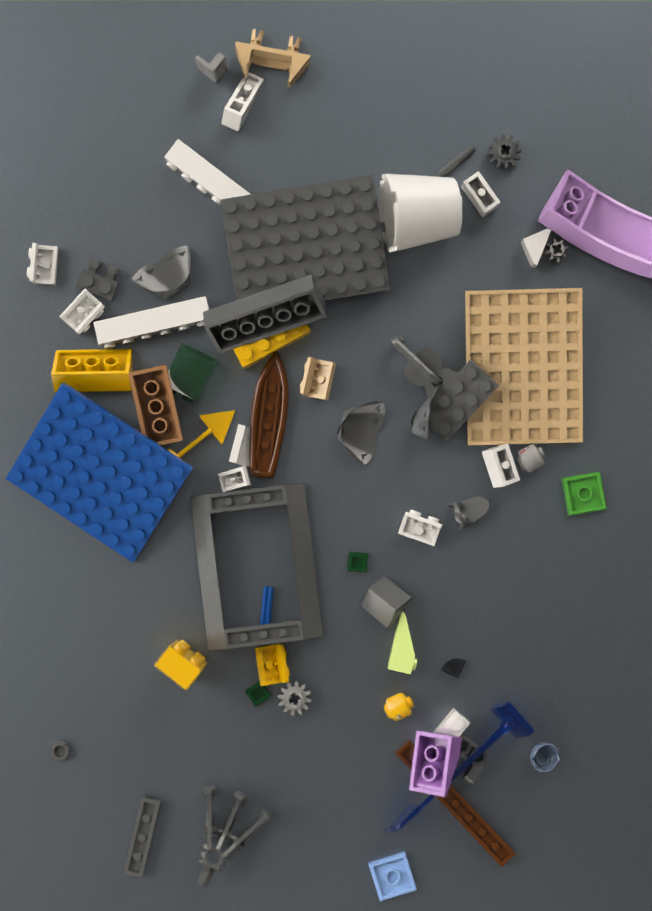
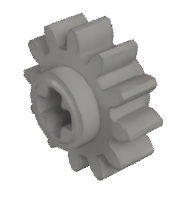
[278,680,312,716]

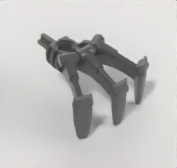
[196,786,273,888]

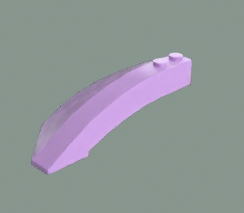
[538,170,652,278]

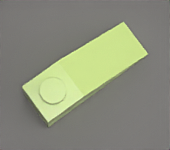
[387,612,417,674]

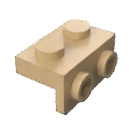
[300,357,336,401]

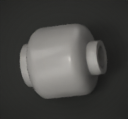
[516,444,546,473]

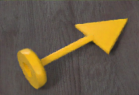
[167,410,235,458]

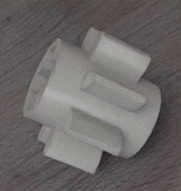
[544,238,568,263]

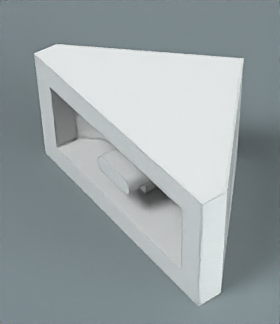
[520,228,551,268]
[218,466,251,492]

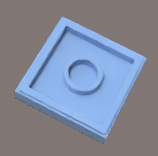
[368,851,417,901]

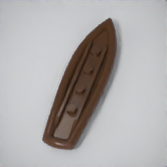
[249,351,289,479]

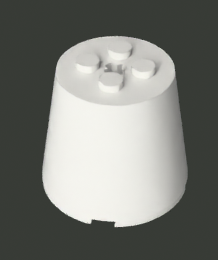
[378,174,463,252]

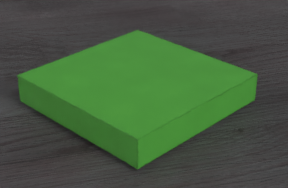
[561,472,607,516]

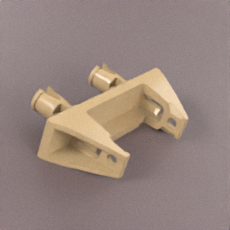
[235,29,310,87]

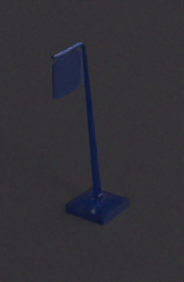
[384,701,535,832]

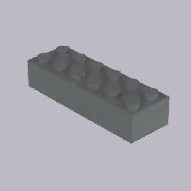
[203,274,327,354]

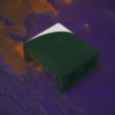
[168,343,218,403]

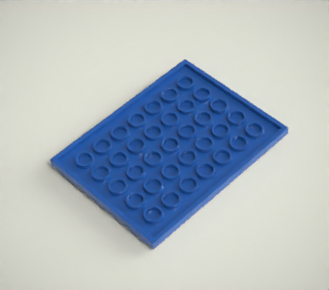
[5,382,193,562]

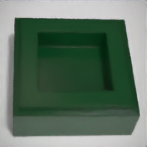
[347,552,368,572]
[245,680,272,707]

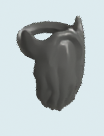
[448,496,489,530]

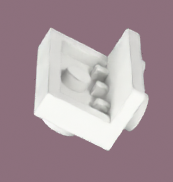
[27,243,59,285]
[59,289,105,335]
[398,510,442,546]

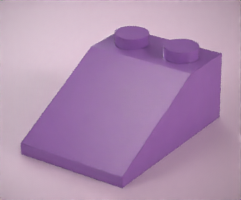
[409,731,462,797]

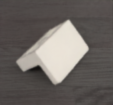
[229,424,250,467]

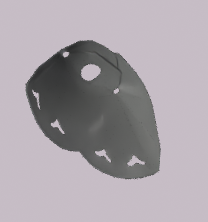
[131,246,191,299]
[411,385,441,440]
[337,401,386,465]

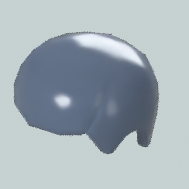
[530,742,560,772]

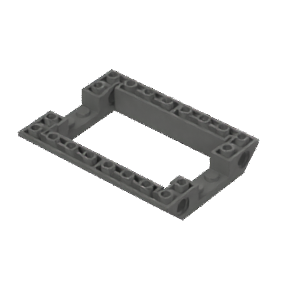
[190,483,323,650]

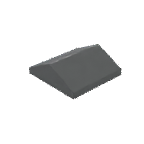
[361,576,413,629]

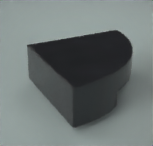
[440,659,466,678]

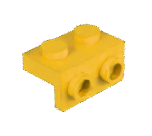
[255,644,290,686]

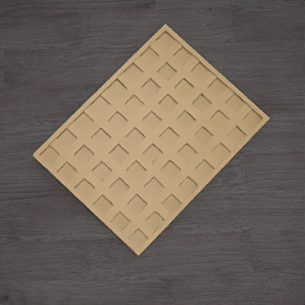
[465,288,583,445]

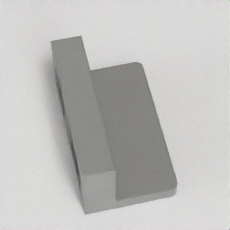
[195,52,227,83]

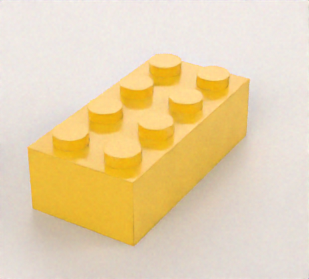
[155,639,207,690]

